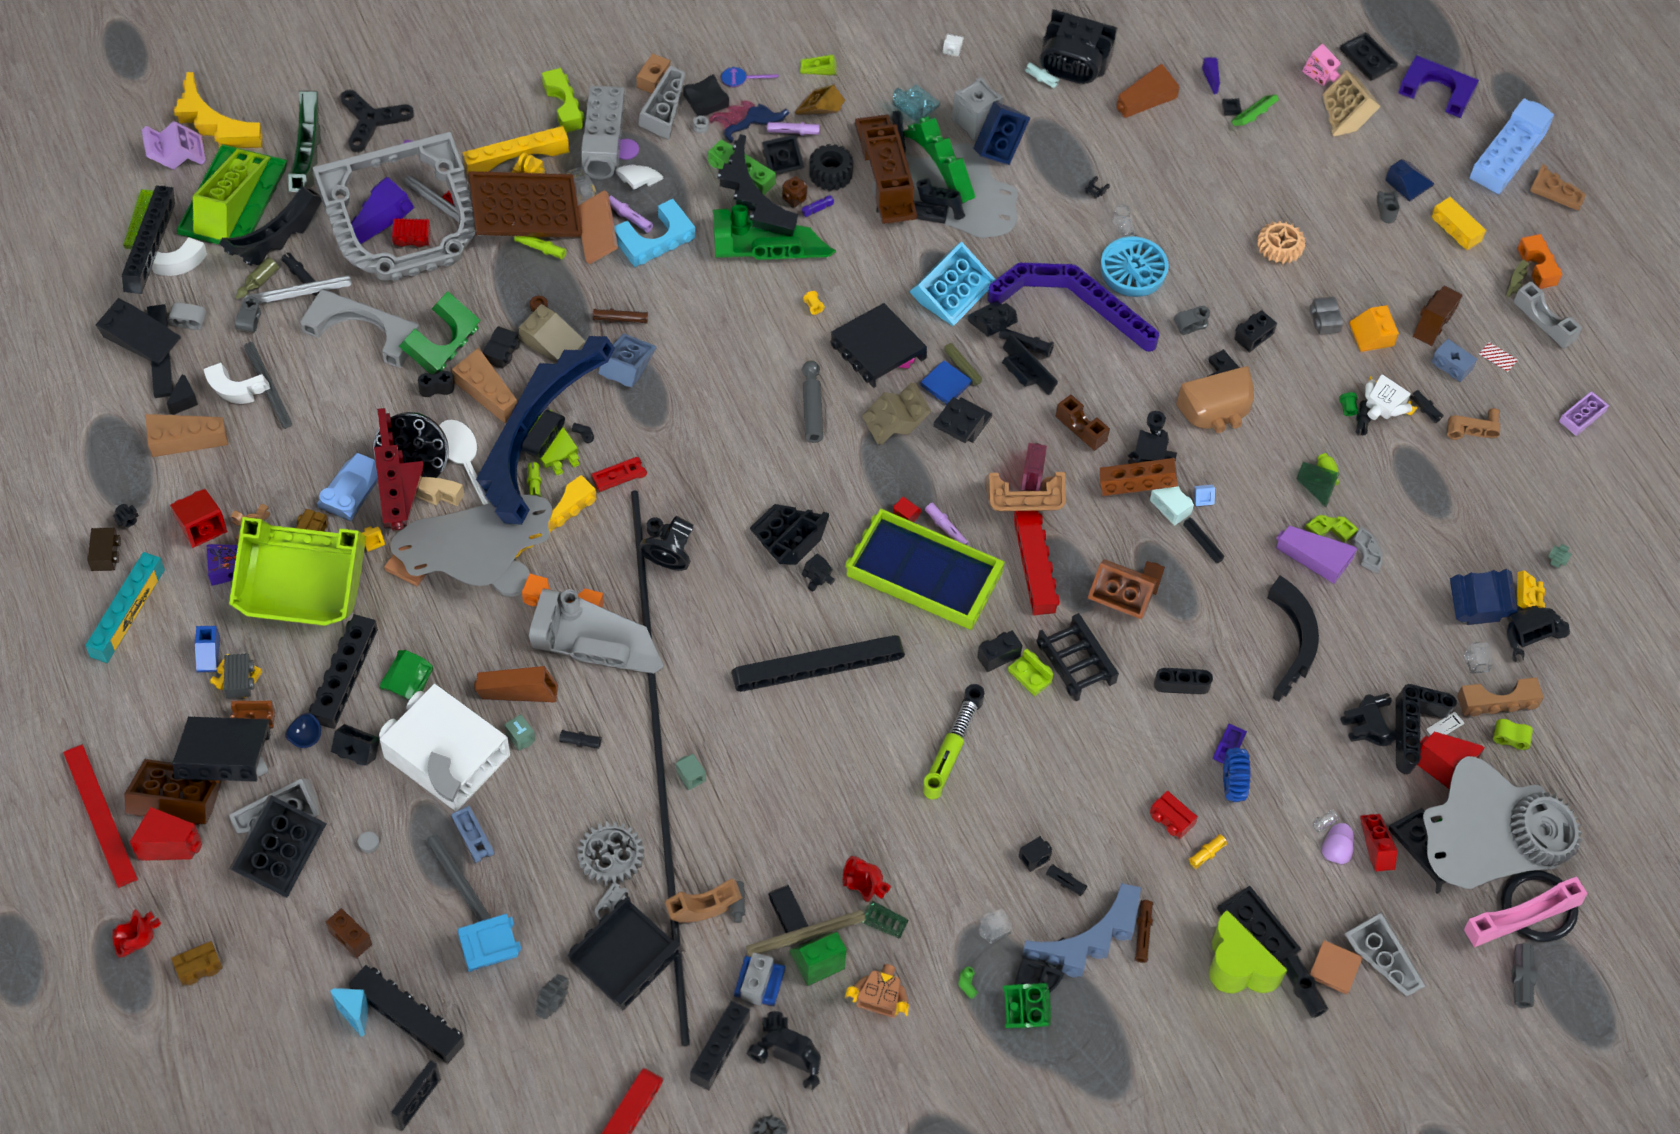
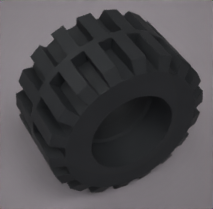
[809,144,853,191]

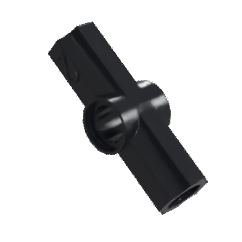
[1281,955,1328,1018]

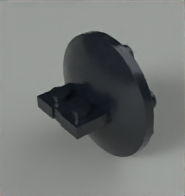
[373,412,449,478]

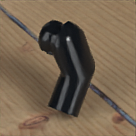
[572,422,594,443]

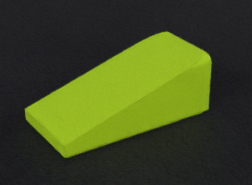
[800,54,837,75]

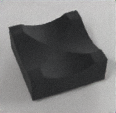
[683,74,729,116]

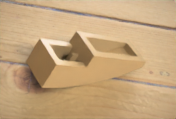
[416,477,464,506]

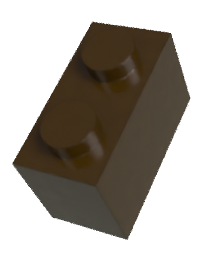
[88,527,121,571]

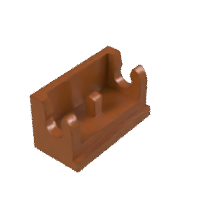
[230,700,275,729]

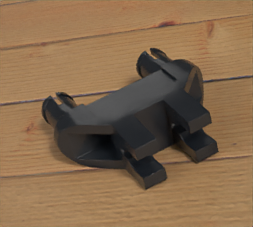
[1340,693,1396,746]

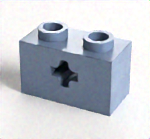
[1431,339,1477,382]

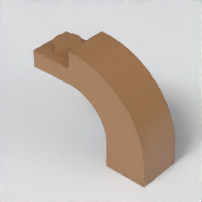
[665,878,742,923]

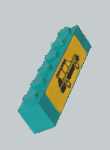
[85,551,165,664]

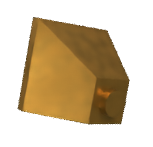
[795,85,846,115]

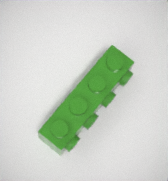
[708,139,776,195]

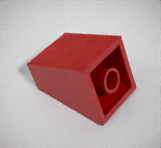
[170,489,228,548]
[1417,731,1485,790]
[130,807,202,861]

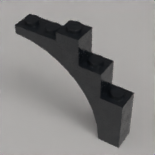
[717,134,798,237]
[219,186,322,266]

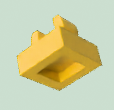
[362,526,385,552]

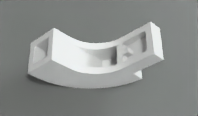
[152,237,207,276]
[204,363,270,404]

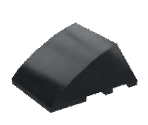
[750,504,829,565]

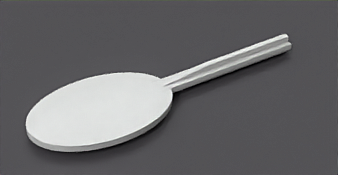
[439,420,490,505]

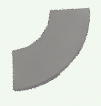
[1352,526,1383,574]
[428,752,461,802]

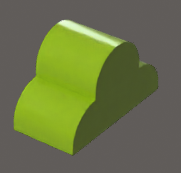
[1209,911,1287,993]

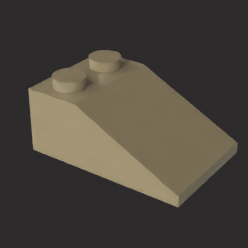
[519,304,586,363]

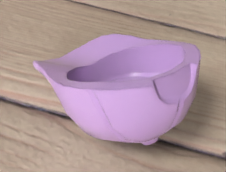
[1322,823,1354,864]

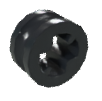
[647,517,663,537]

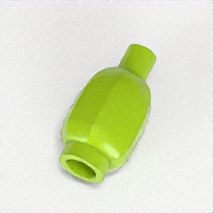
[1317,453,1340,486]

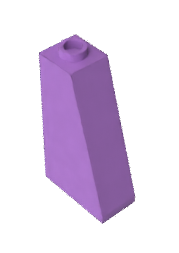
[1276,526,1357,584]

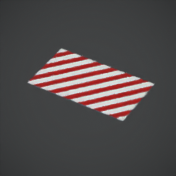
[1479,342,1518,372]

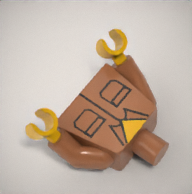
[844,964,909,1018]

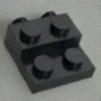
[967,301,1018,337]

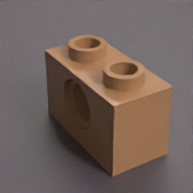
[636,53,671,93]

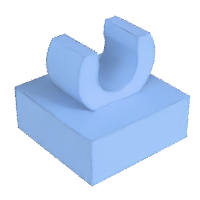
[1194,484,1215,506]

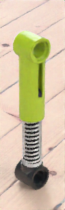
[923,684,985,800]

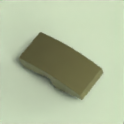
[1506,259,1529,297]

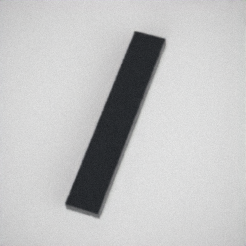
[147,304,173,398]

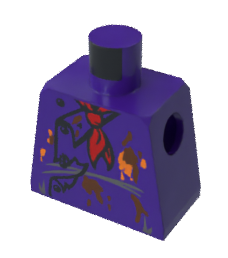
[207,544,238,586]

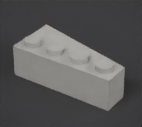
[638,66,685,140]

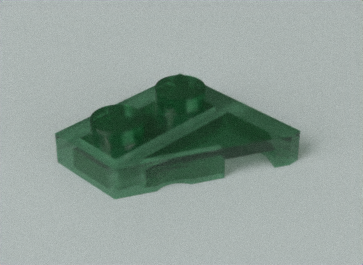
[1296,462,1339,507]

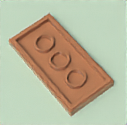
[578,190,618,264]

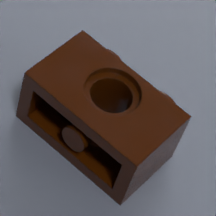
[326,908,372,959]

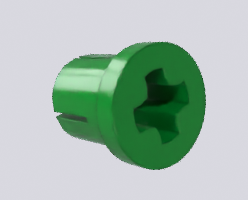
[1339,392,1358,416]

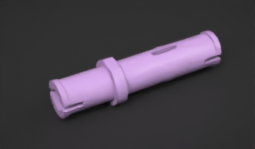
[767,122,820,136]
[609,196,653,233]
[925,503,969,546]

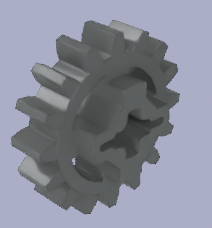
[535,974,569,1019]

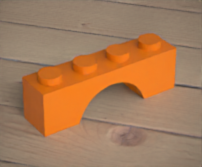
[522,574,604,608]

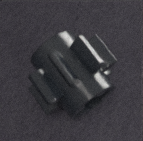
[113,504,139,527]
[763,1011,788,1032]

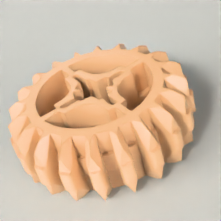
[1257,220,1305,264]

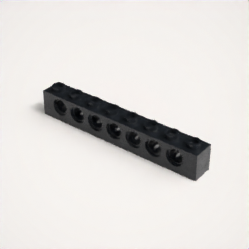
[122,185,175,294]

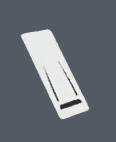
[1426,712,1464,735]

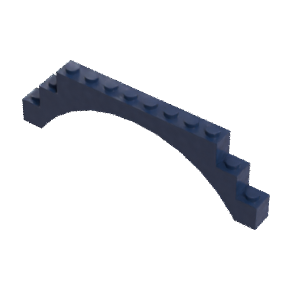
[476,336,615,525]

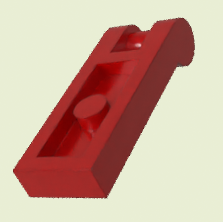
[591,457,647,492]

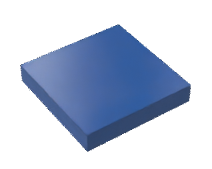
[920,360,972,405]
[734,956,785,1007]

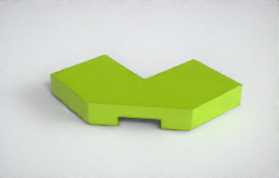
[1304,515,1359,543]

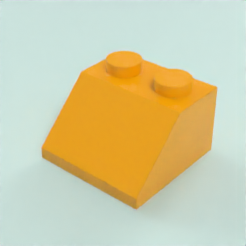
[1349,305,1399,352]

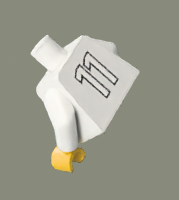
[1365,375,1418,420]

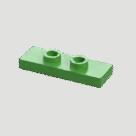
[1231,95,1279,126]

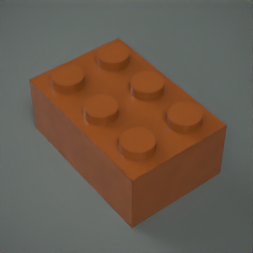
[1088,559,1158,619]

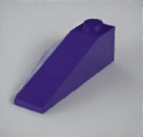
[351,177,414,244]

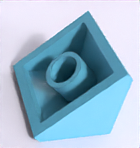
[330,988,369,1037]

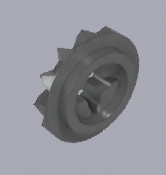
[752,1115,787,1134]

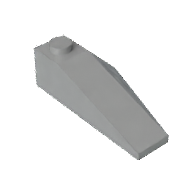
[1345,911,1425,996]

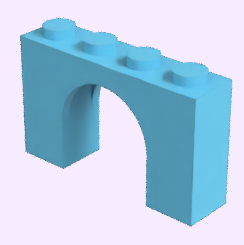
[614,199,695,267]

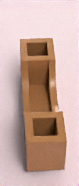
[1457,677,1544,716]

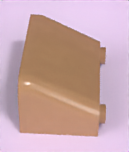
[985,472,1066,511]

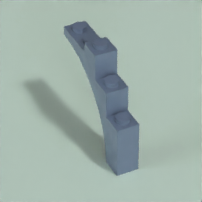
[1022,883,1141,977]

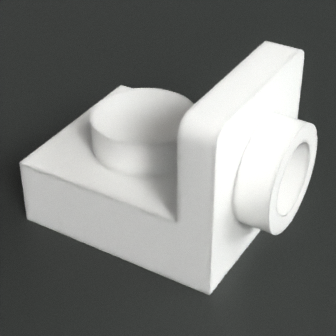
[943,34,964,56]

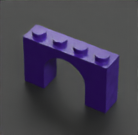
[1398,55,1479,118]

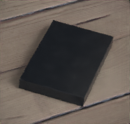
[1339,32,1398,81]
[390,1060,441,1131]

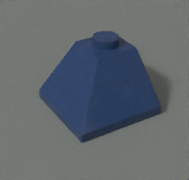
[1385,159,1435,202]

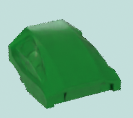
[379,650,434,700]
[1003,983,1051,1028]

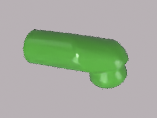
[958,966,978,999]

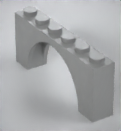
[300,289,420,368]

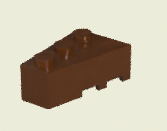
[1413,285,1463,346]

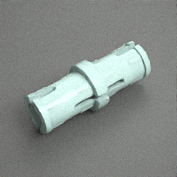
[1025,62,1059,88]

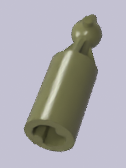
[235,257,279,299]

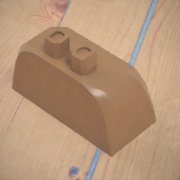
[1176,366,1254,433]

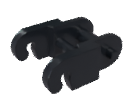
[1085,176,1110,199]

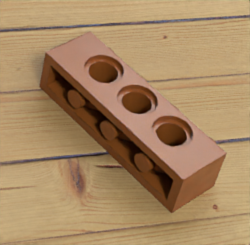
[1100,458,1178,496]

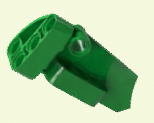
[713,205,836,260]

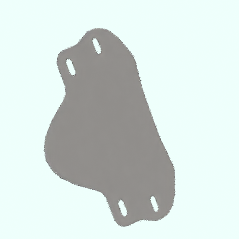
[872,143,1018,238]
[391,494,552,586]
[1423,756,1565,889]

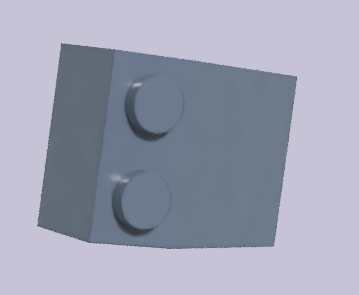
[599,333,657,387]

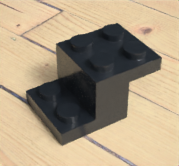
[933,397,992,443]

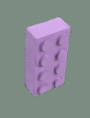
[1559,391,1609,436]

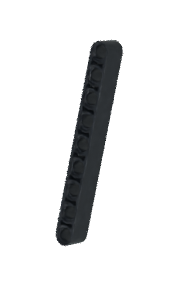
[731,635,905,692]

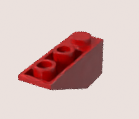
[1360,814,1398,872]

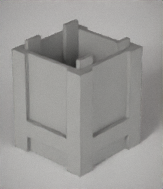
[952,77,1003,141]

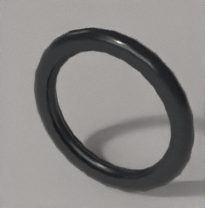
[1501,870,1579,942]

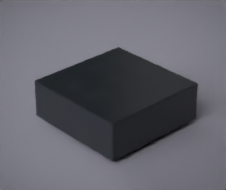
[1222,98,1242,116]

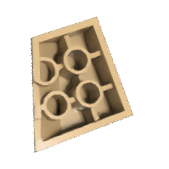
[1323,69,1381,136]

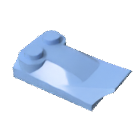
[317,453,378,521]

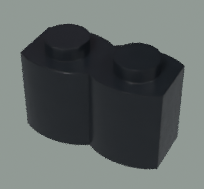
[483,326,520,368]

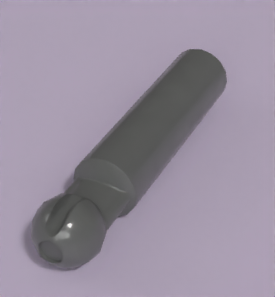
[802,360,823,443]

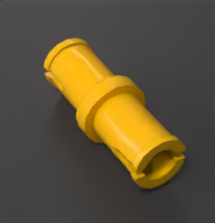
[1189,834,1227,869]

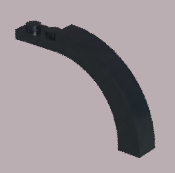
[1267,576,1319,702]

